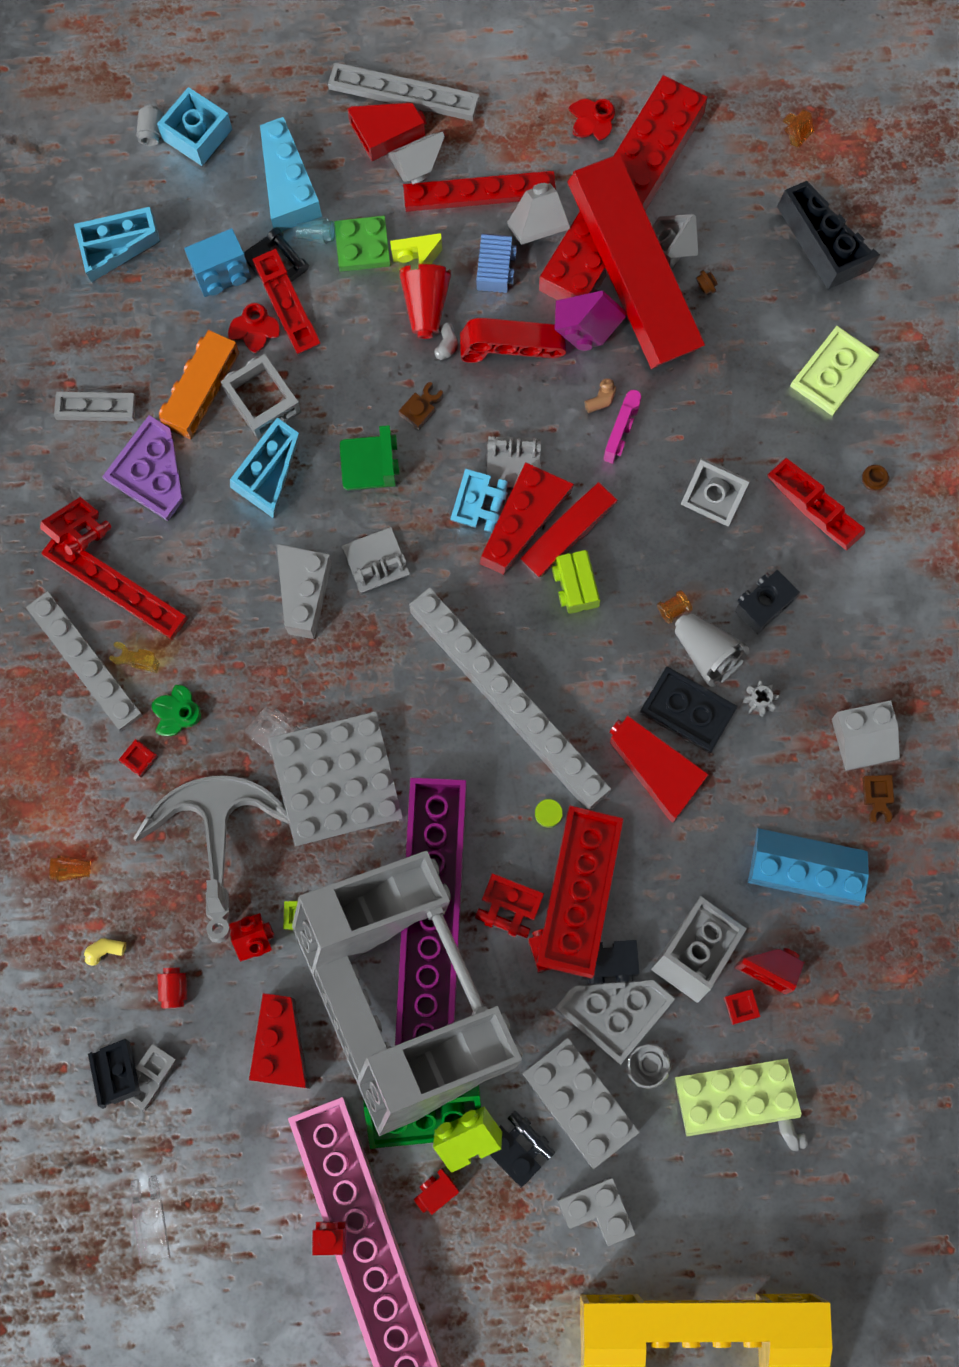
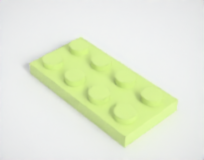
[675,1059,801,1137]

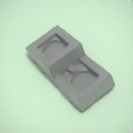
[127,1044,176,1111]

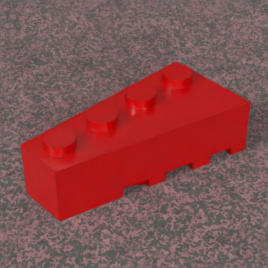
[480,462,574,575]

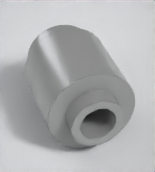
[136,105,164,146]

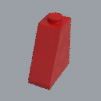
[347,103,427,161]

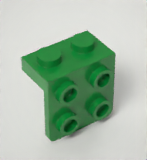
[340,425,400,490]

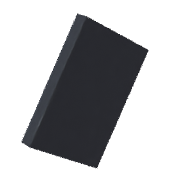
[639,666,738,754]

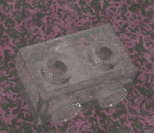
[244,707,301,757]

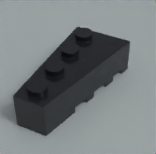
[777,181,880,289]

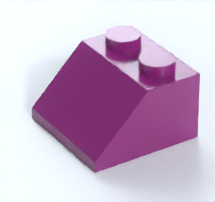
[555,290,626,351]

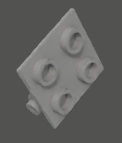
[487,436,541,488]
[342,527,410,594]

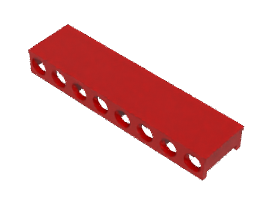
[567,154,705,370]

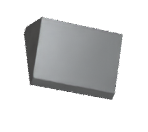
[681,458,750,527]

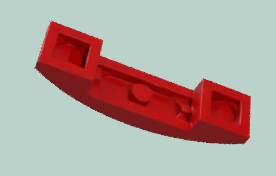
[252,249,321,355]

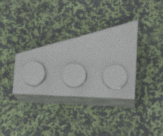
[277,544,332,639]

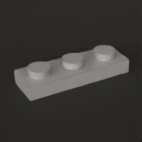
[54,392,136,421]

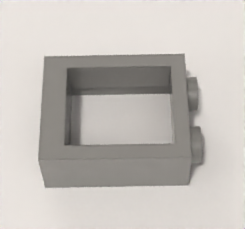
[221,354,301,439]

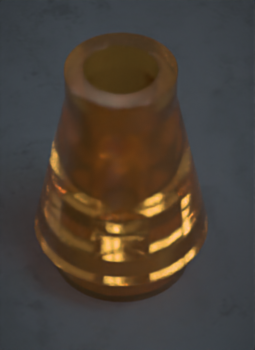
[49,855,91,883]

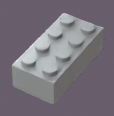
[522,1038,640,1169]

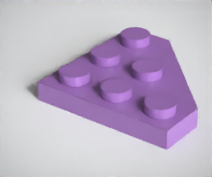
[102,415,183,521]

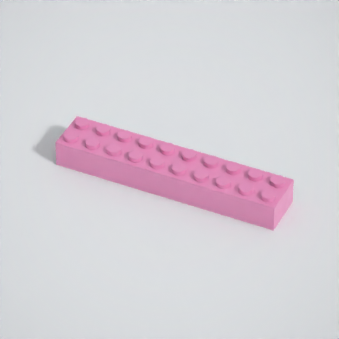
[288,1097,441,1367]

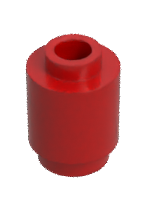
[157,967,187,1009]

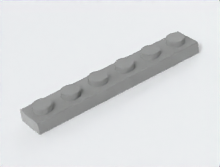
[328,62,479,121]
[26,591,143,732]

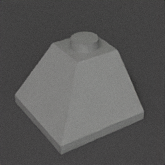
[388,132,445,184]
[507,183,570,245]

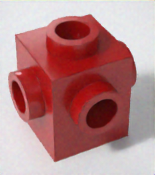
[229,913,274,962]

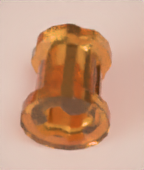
[657,590,693,624]

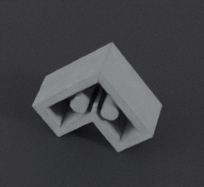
[557,1177,635,1246]

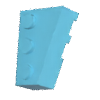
[74,207,160,282]
[230,418,299,518]

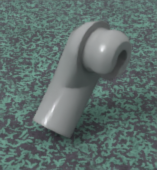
[434,323,458,360]
[778,1119,808,1151]

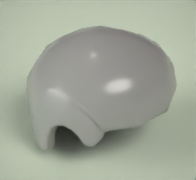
[628,1043,671,1089]

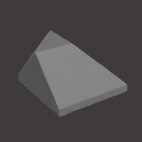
[652,214,698,270]

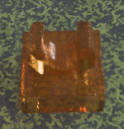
[783,109,814,148]

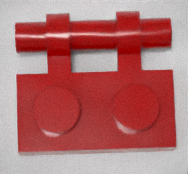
[40,497,112,555]
[475,873,544,939]

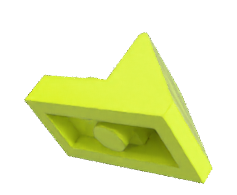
[390,233,443,264]

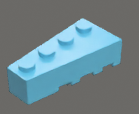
[260,117,322,232]

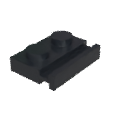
[88,1039,141,1109]

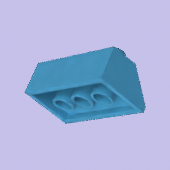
[748,828,869,906]

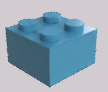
[184,228,251,298]

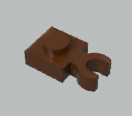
[398,382,443,430]
[862,775,894,824]

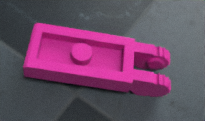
[604,389,642,464]

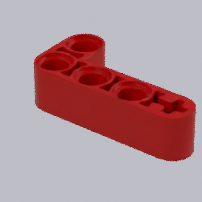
[460,318,566,363]

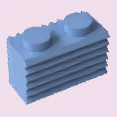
[476,234,517,293]

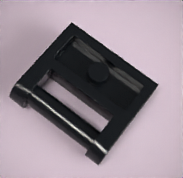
[243,227,309,282]

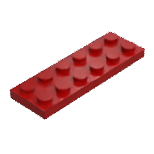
[536,805,624,979]

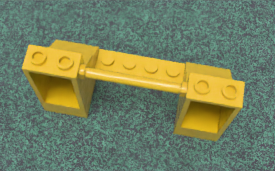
[580,1293,832,1367]

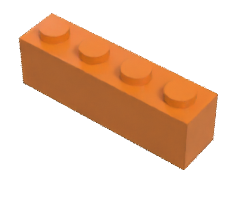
[159,330,239,440]

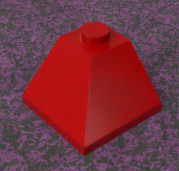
[735,948,804,995]

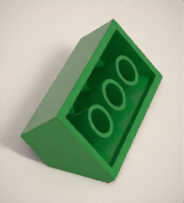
[363,1085,481,1149]

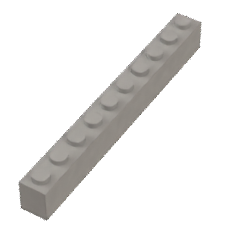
[409,587,611,810]

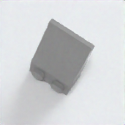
[651,896,746,1003]

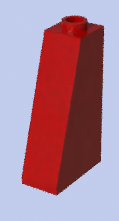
[609,716,708,823]

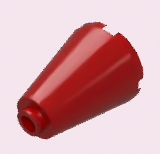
[400,264,451,339]

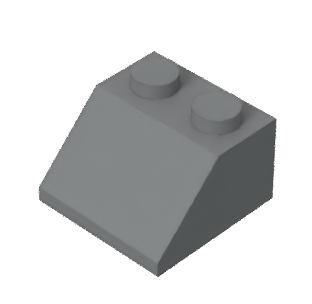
[831,700,900,771]

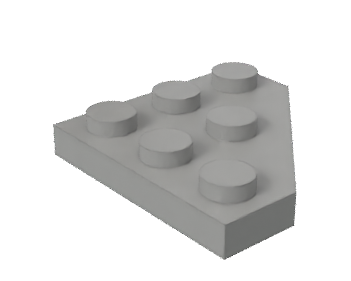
[555,980,675,1065]

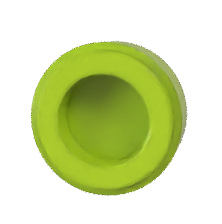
[535,799,562,828]

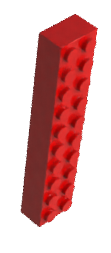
[539,75,708,300]

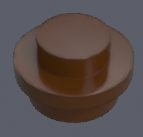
[696,270,718,295]
[862,465,889,491]

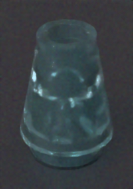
[296,218,335,244]

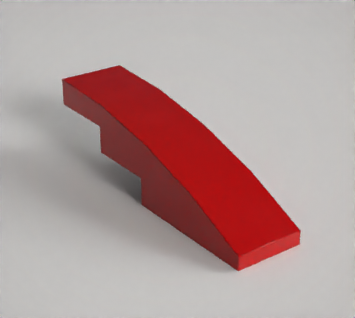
[767,458,865,551]
[520,482,618,577]

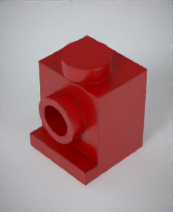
[414,1168,460,1215]
[312,1221,346,1256]

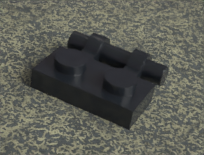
[490,1111,556,1188]

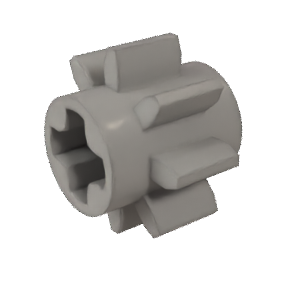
[743,681,779,717]

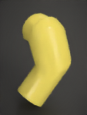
[84,938,126,966]

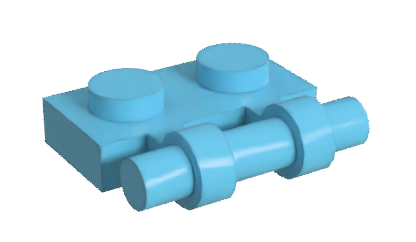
[450,469,509,533]

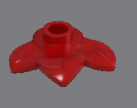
[568,99,615,141]
[228,303,280,353]

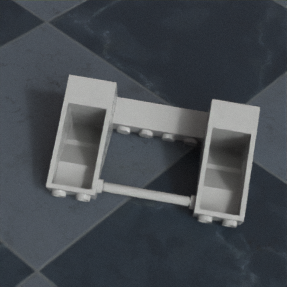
[292,851,523,1136]

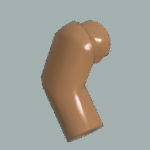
[584,379,616,413]

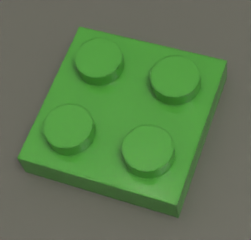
[334,216,390,272]

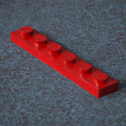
[403,171,556,212]
[41,539,188,640]

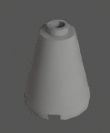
[675,613,749,687]

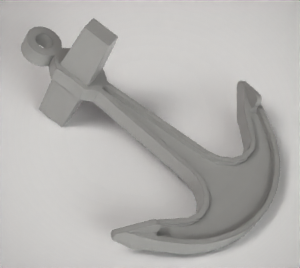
[133,776,289,943]

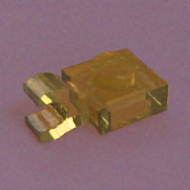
[109,642,160,673]

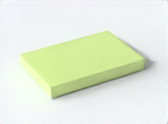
[790,326,879,416]

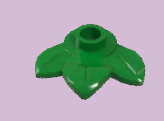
[151,685,201,736]

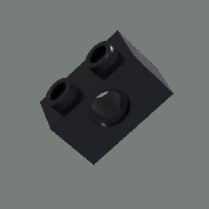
[735,569,800,635]

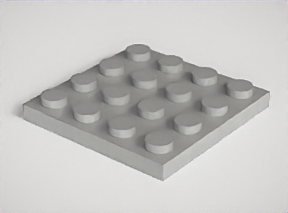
[268,712,403,846]

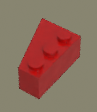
[249,993,310,1089]

